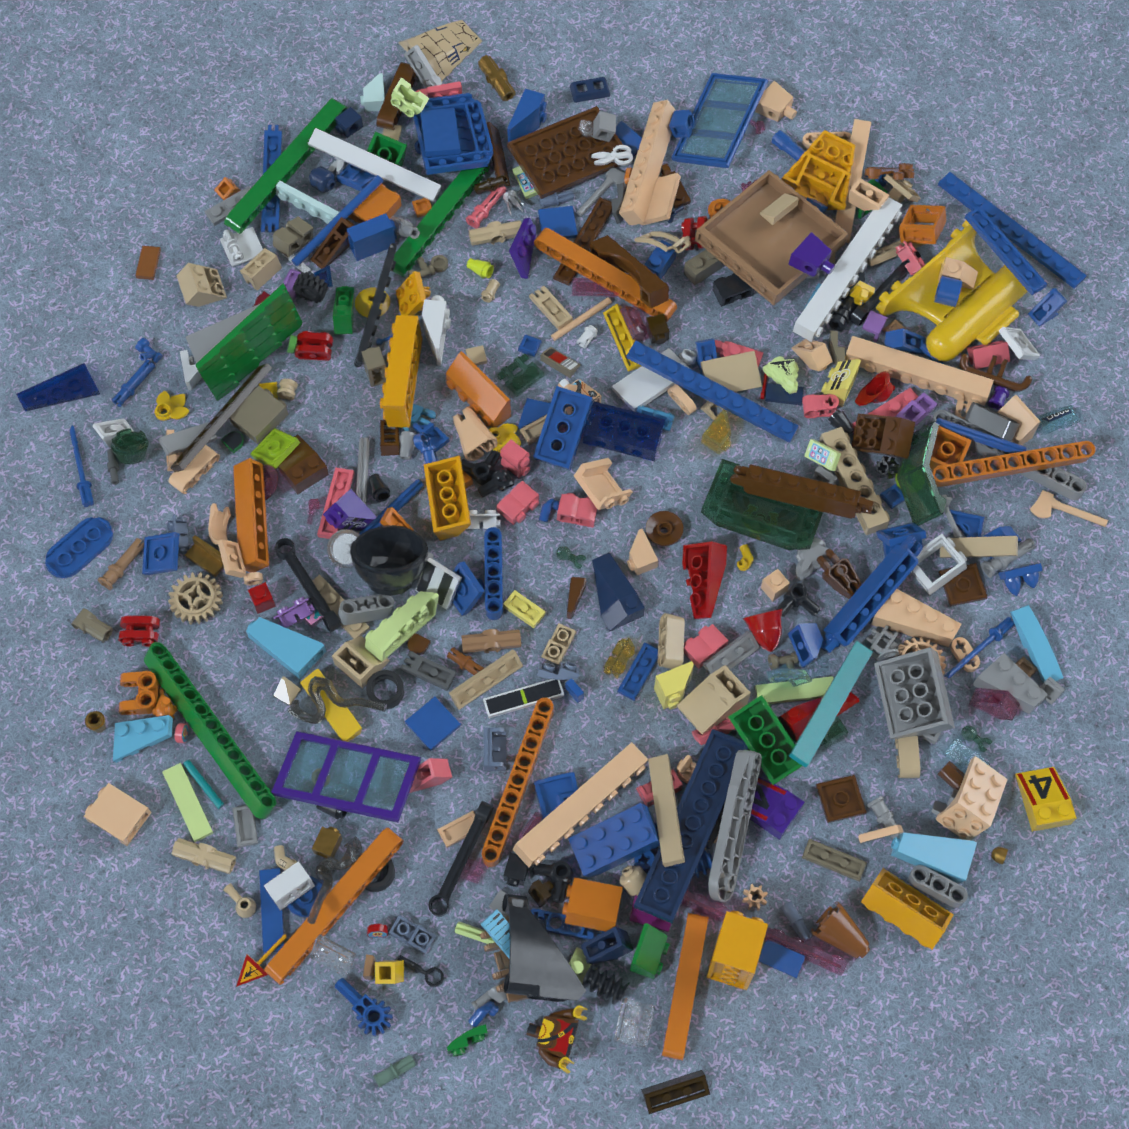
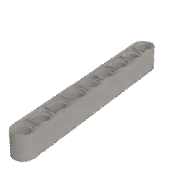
[931,410,1087,500]

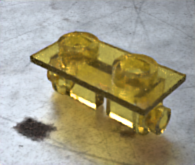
[603,638,636,680]

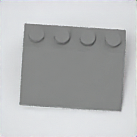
[874,647,955,739]

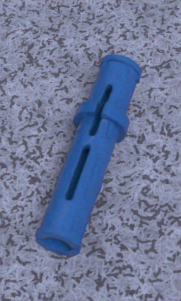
[111,360,155,407]

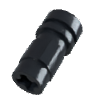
[829,295,858,332]

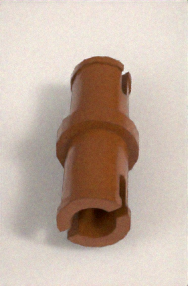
[447,647,484,675]

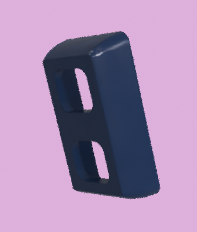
[570,77,611,103]

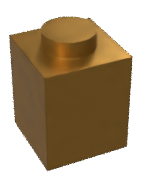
[312,826,343,861]

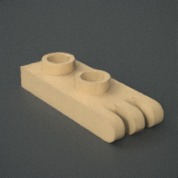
[529,286,573,330]

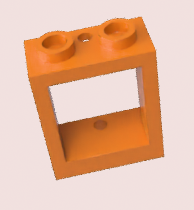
[899,205,946,244]

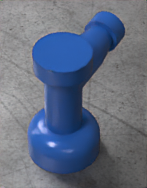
[135,338,163,363]

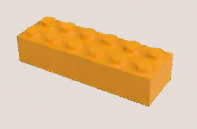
[380,315,423,428]

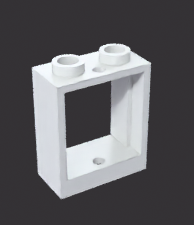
[911,534,967,595]

